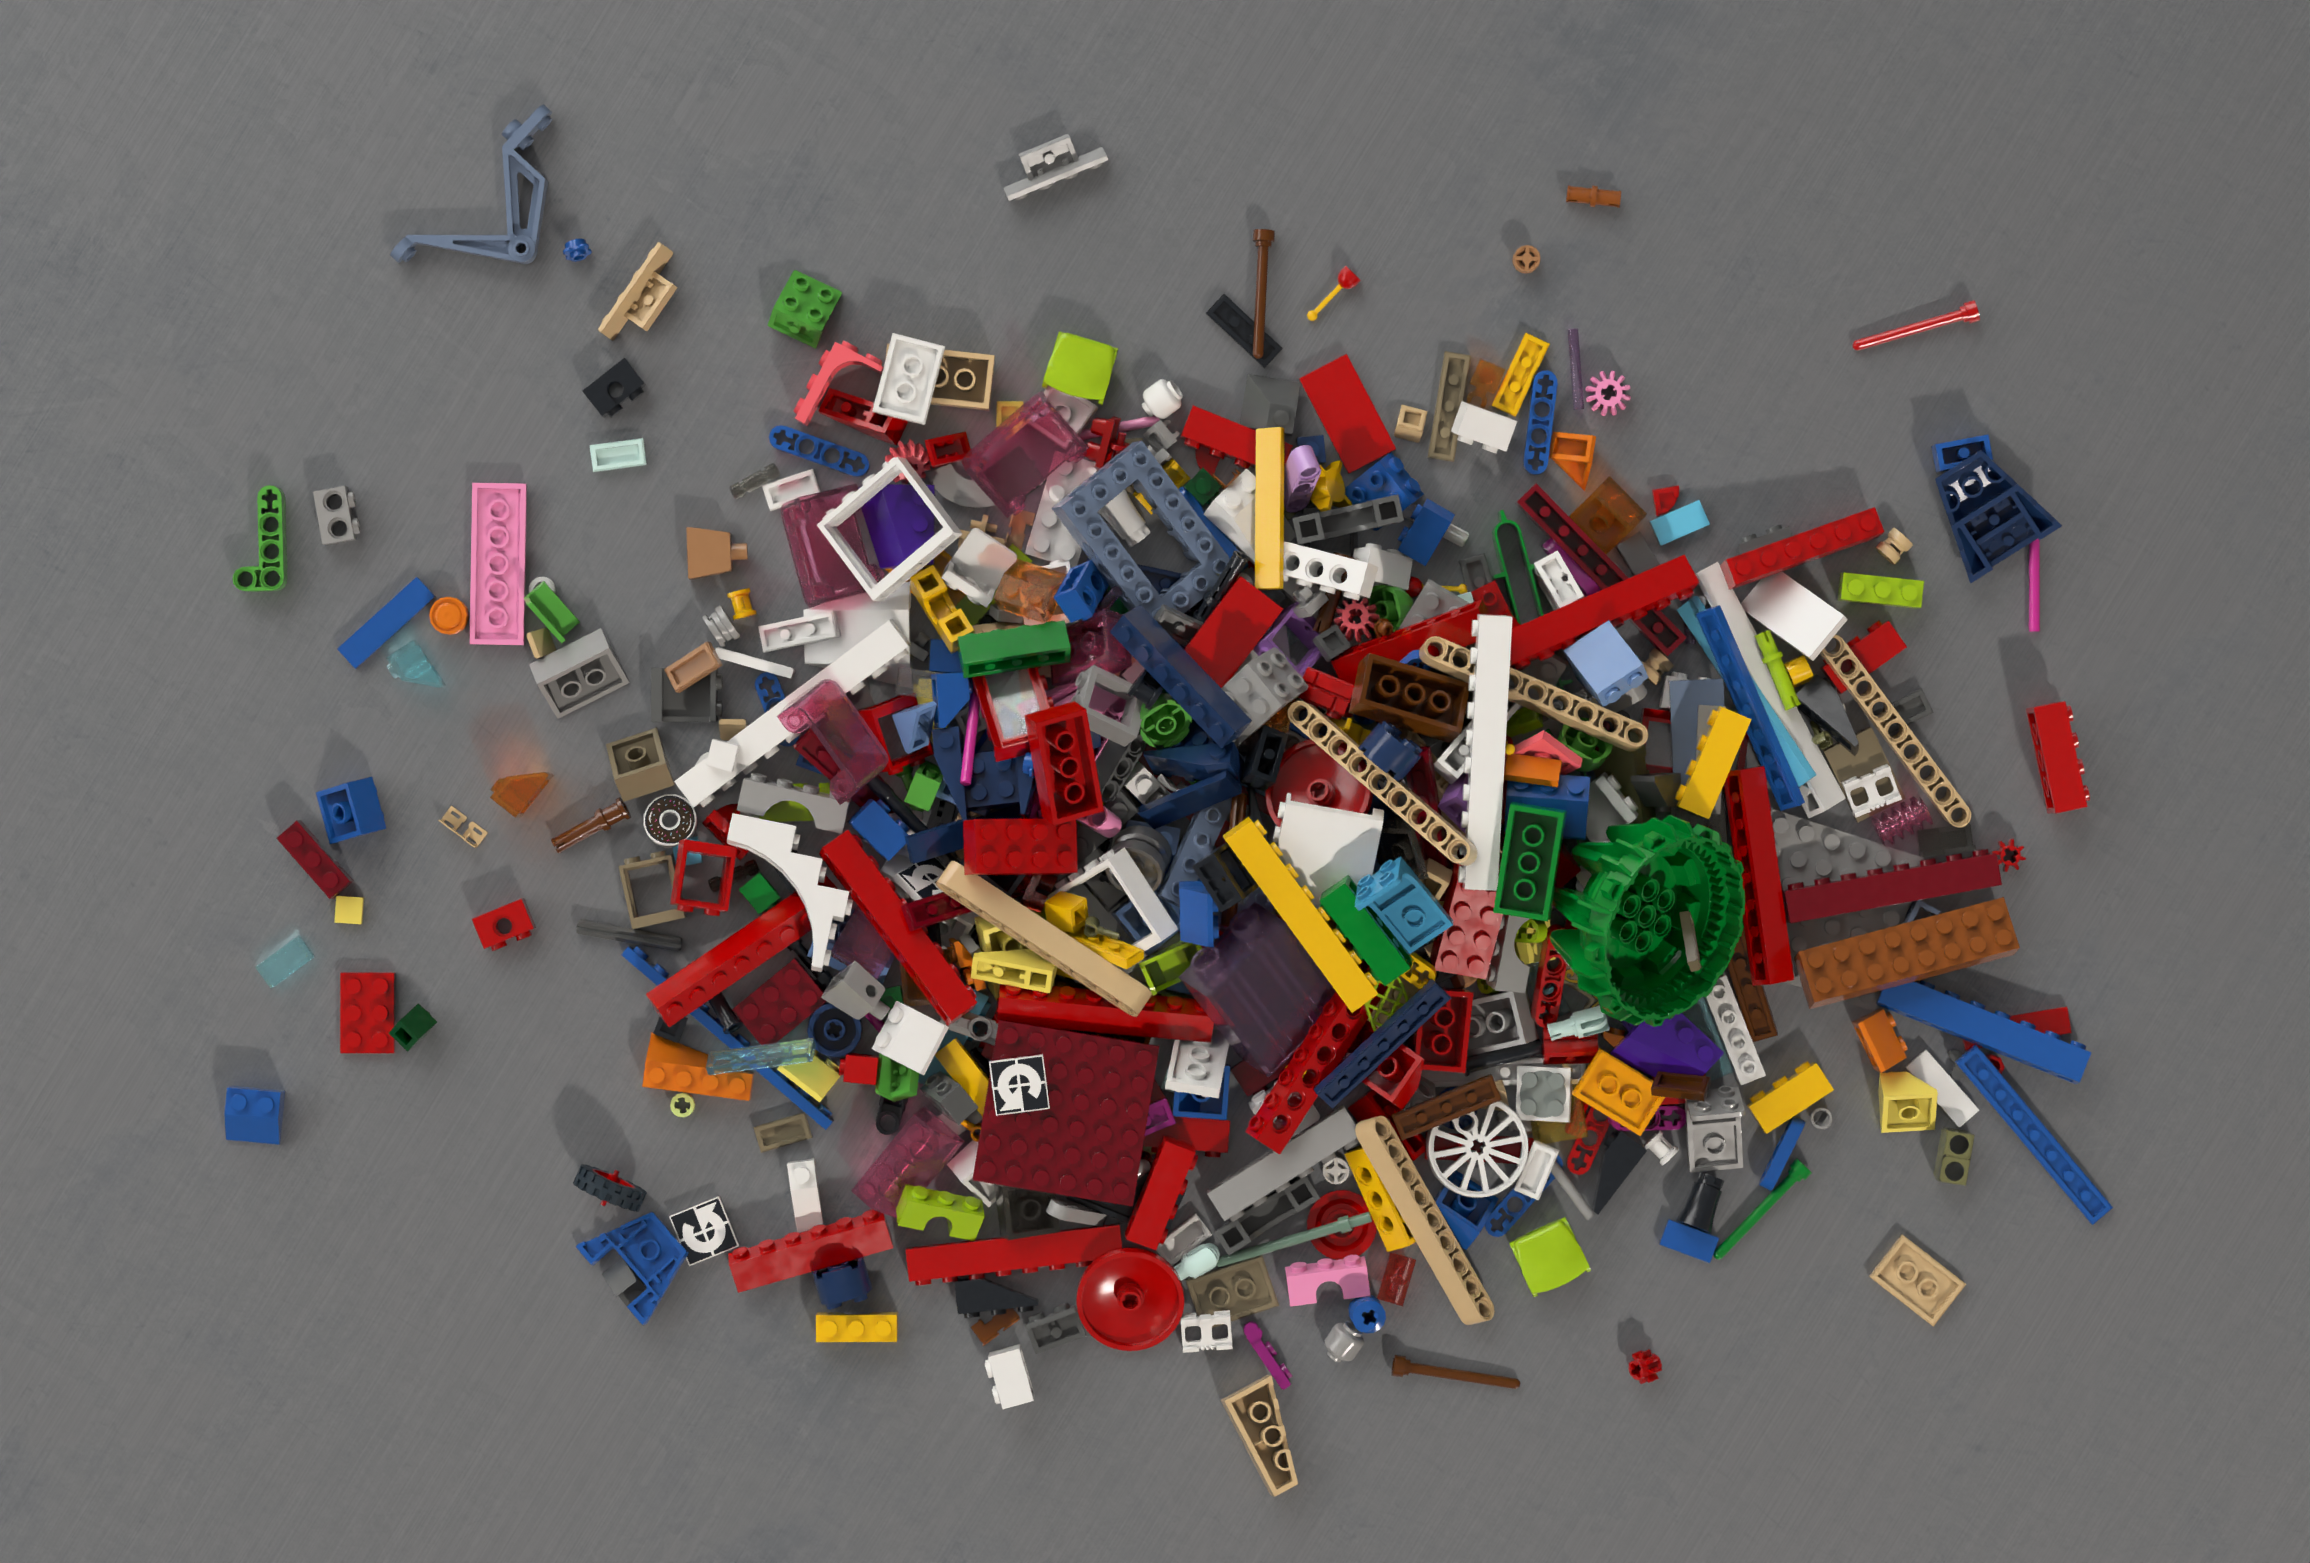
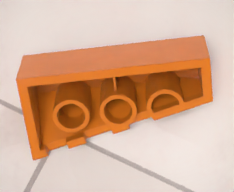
[642,1032,755,1101]

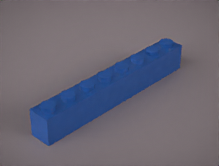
[1876,980,2091,1085]

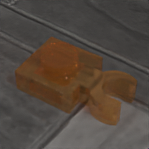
[1466,358,1505,409]

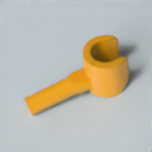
[961,1119,982,1142]

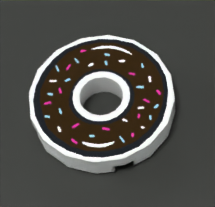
[643,794,697,848]

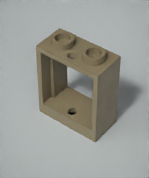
[618,850,687,929]

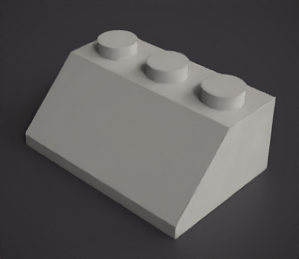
[529,628,630,719]

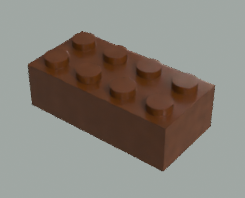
[1349,653,1469,743]

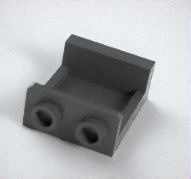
[651,668,723,722]

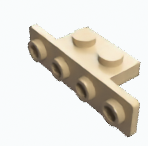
[598,242,678,341]

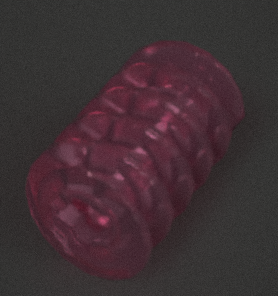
[1872,796,1933,846]

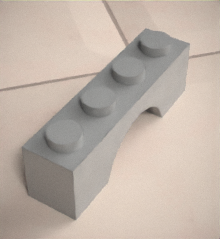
[737,773,851,834]
[1485,914,1530,993]

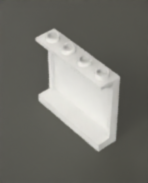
[1267,793,1384,909]

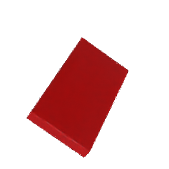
[1299,354,1396,474]
[1184,576,1283,688]

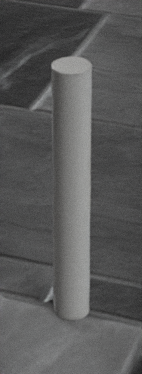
[1551,1160,1595,1220]

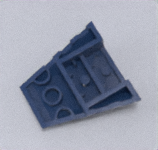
[1935,450,2062,584]

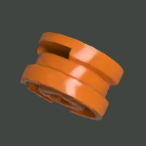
[429,597,469,635]

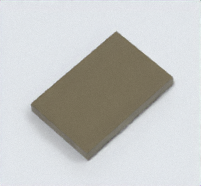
[1822,726,1906,823]
[1186,1255,1279,1328]

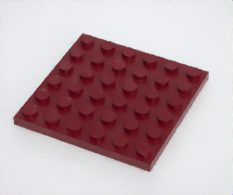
[972,1019,1160,1206]

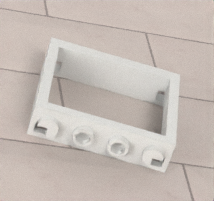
[817,457,962,602]
[1046,847,1178,967]

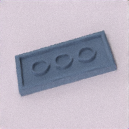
[1669,678,1725,787]

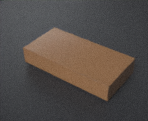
[664,642,722,693]

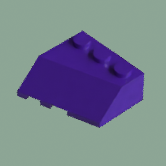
[855,484,935,569]
[1609,1013,1724,1077]

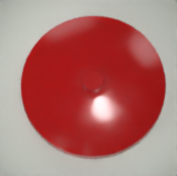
[1265,739,1373,827]
[1076,1248,1184,1351]

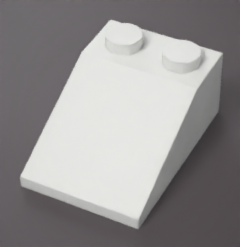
[1204,468,1296,562]

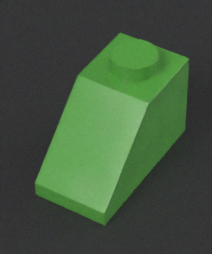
[904,760,943,812]

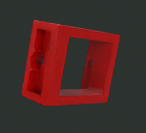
[857,693,934,775]
[670,839,737,916]

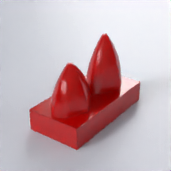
[702,804,749,861]

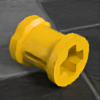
[727,588,756,620]

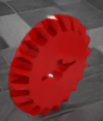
[1307,1190,1377,1260]

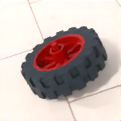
[573,1164,647,1212]

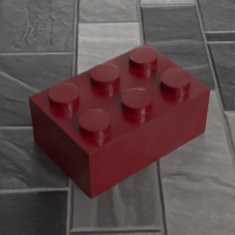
[732,958,827,1051]

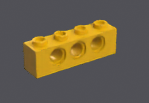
[1344,1144,1416,1252]

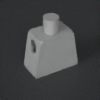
[821,961,890,1021]

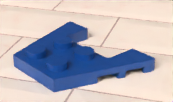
[576,1212,688,1326]

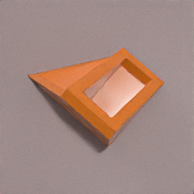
[1549,432,1596,491]

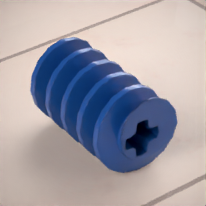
[1348,1295,1386,1333]

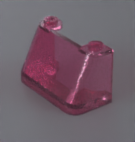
[961,391,1089,518]
[781,484,884,608]
[777,679,888,805]

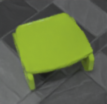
[1042,331,1119,406]
[1138,941,1211,996]
[1509,1217,1591,1297]

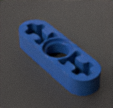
[755,672,800,747]
[1759,1116,1806,1191]

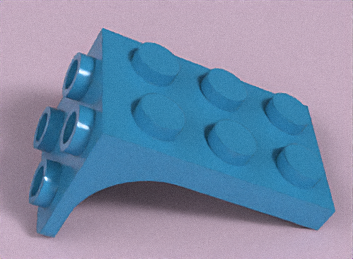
[1355,856,1454,954]

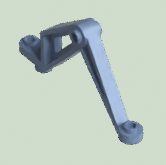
[390,104,552,264]

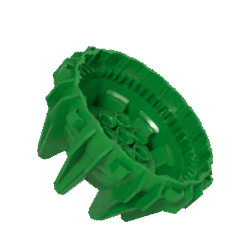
[1549,815,1745,1027]

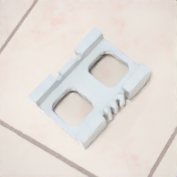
[1841,764,1902,817]
[1181,1310,1233,1353]

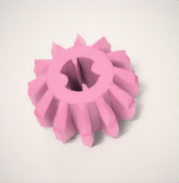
[1585,371,1631,416]

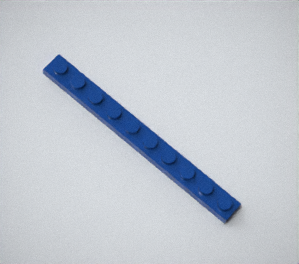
[621,946,834,1130]

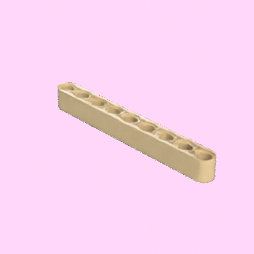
[1820,634,1971,828]
[1419,636,1648,752]
[1288,701,1478,866]
[936,861,1152,1017]
[1355,1116,1495,1325]

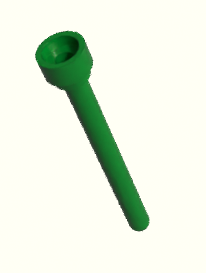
[1713,1158,1812,1260]

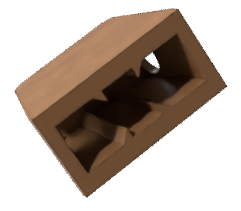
[686,527,748,579]

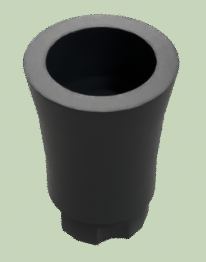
[1676,1172,1724,1234]

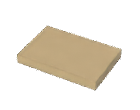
[1869,1234,1966,1327]

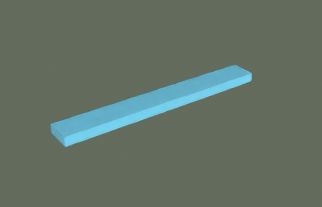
[1677,595,1816,787]

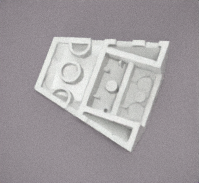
[803,581,913,689]

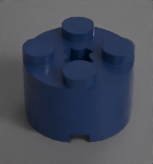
[1358,721,1423,782]
[807,1003,863,1057]
[812,1257,873,1310]

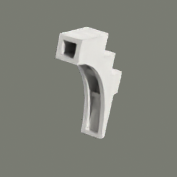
[727,813,853,972]

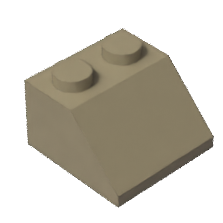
[606,728,674,802]

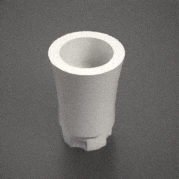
[1098,489,1151,548]

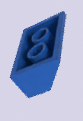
[1504,775,1590,840]

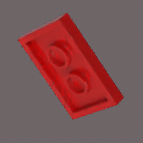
[340,972,395,1053]

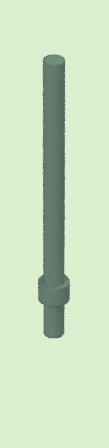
[1217,1212,1372,1268]

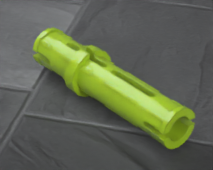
[1754,630,1801,711]

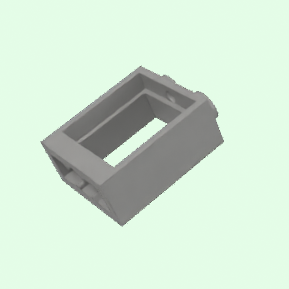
[1070,665,1143,747]

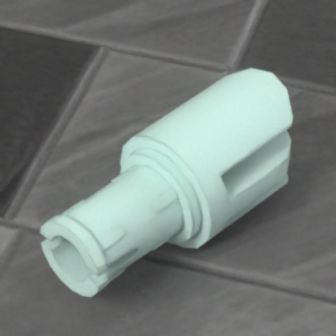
[1547,1005,1610,1041]
[1174,1243,1220,1281]

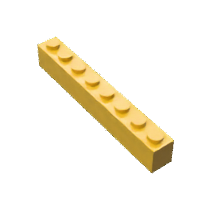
[1223,817,1378,1013]

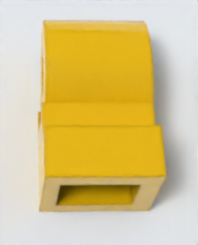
[1784,655,1813,688]

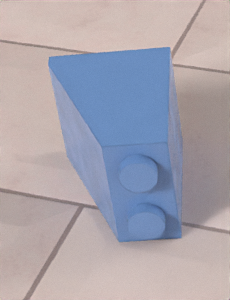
[1563,620,1649,707]

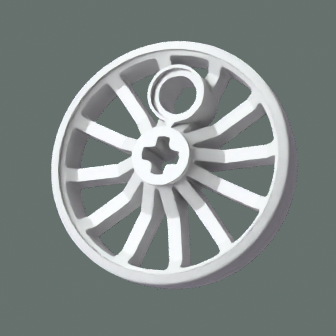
[1426,1101,1528,1198]

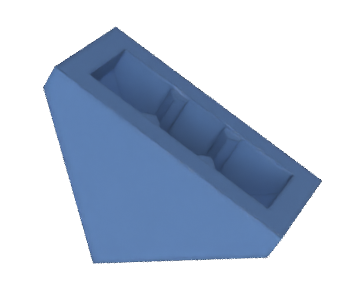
[892,701,937,754]

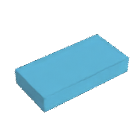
[1649,500,1710,546]

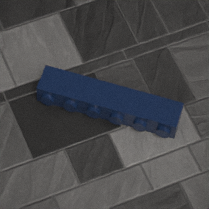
[1110,605,1252,748]

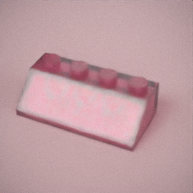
[851,1106,965,1218]

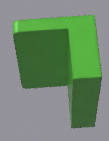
[524,581,580,644]

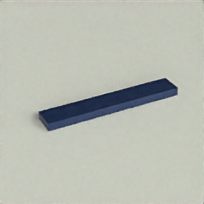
[905,806,1024,864]
[1313,979,1451,1109]

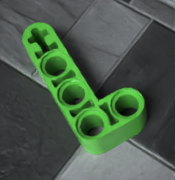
[233,485,288,592]

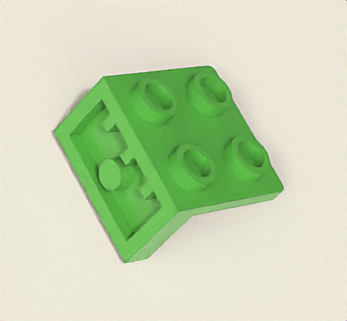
[767,270,842,349]

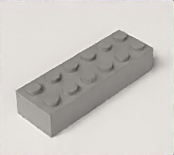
[1206,1105,1359,1222]

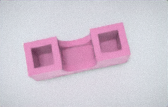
[1285,1255,1370,1307]

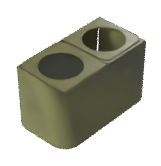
[1934,1127,1975,1186]

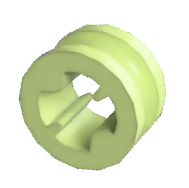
[670,1093,695,1117]

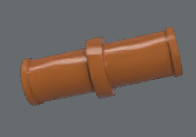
[1566,185,1621,208]

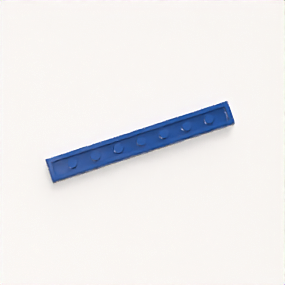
[1696,605,1805,811]
[1955,1045,2113,1225]

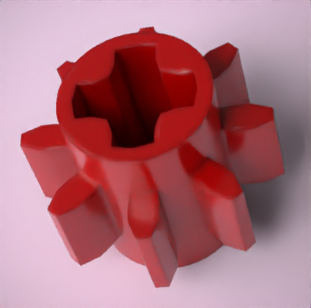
[1991,839,2026,872]
[1628,1349,1662,1384]

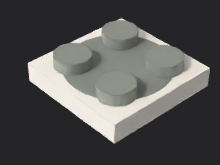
[1516,1066,1572,1122]

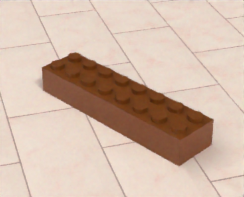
[1794,897,2020,1009]

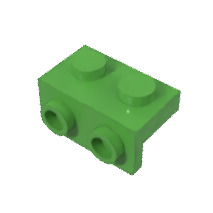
[875,1053,919,1102]

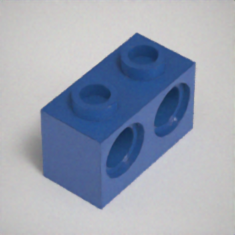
[1054,560,1109,623]

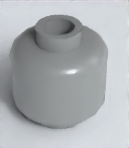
[1324,1321,1364,1362]

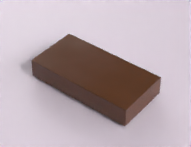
[1651,1071,1711,1101]

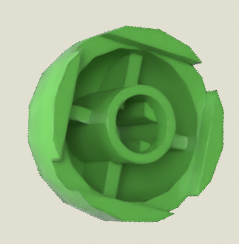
[1367,585,1414,635]
[1139,693,1192,748]
[1557,717,1613,772]

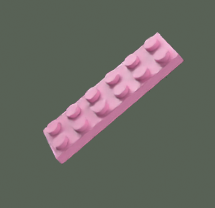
[470,483,527,645]

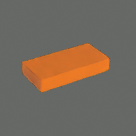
[1504,754,1562,787]

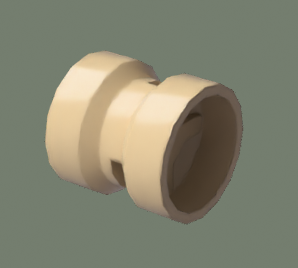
[1875,528,1913,565]
[1642,648,1674,686]

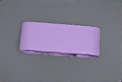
[1284,445,1321,513]

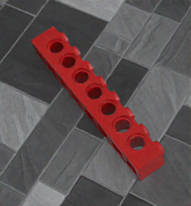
[1245,959,1388,1154]

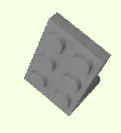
[1221,647,1308,749]
[1685,1086,1745,1173]

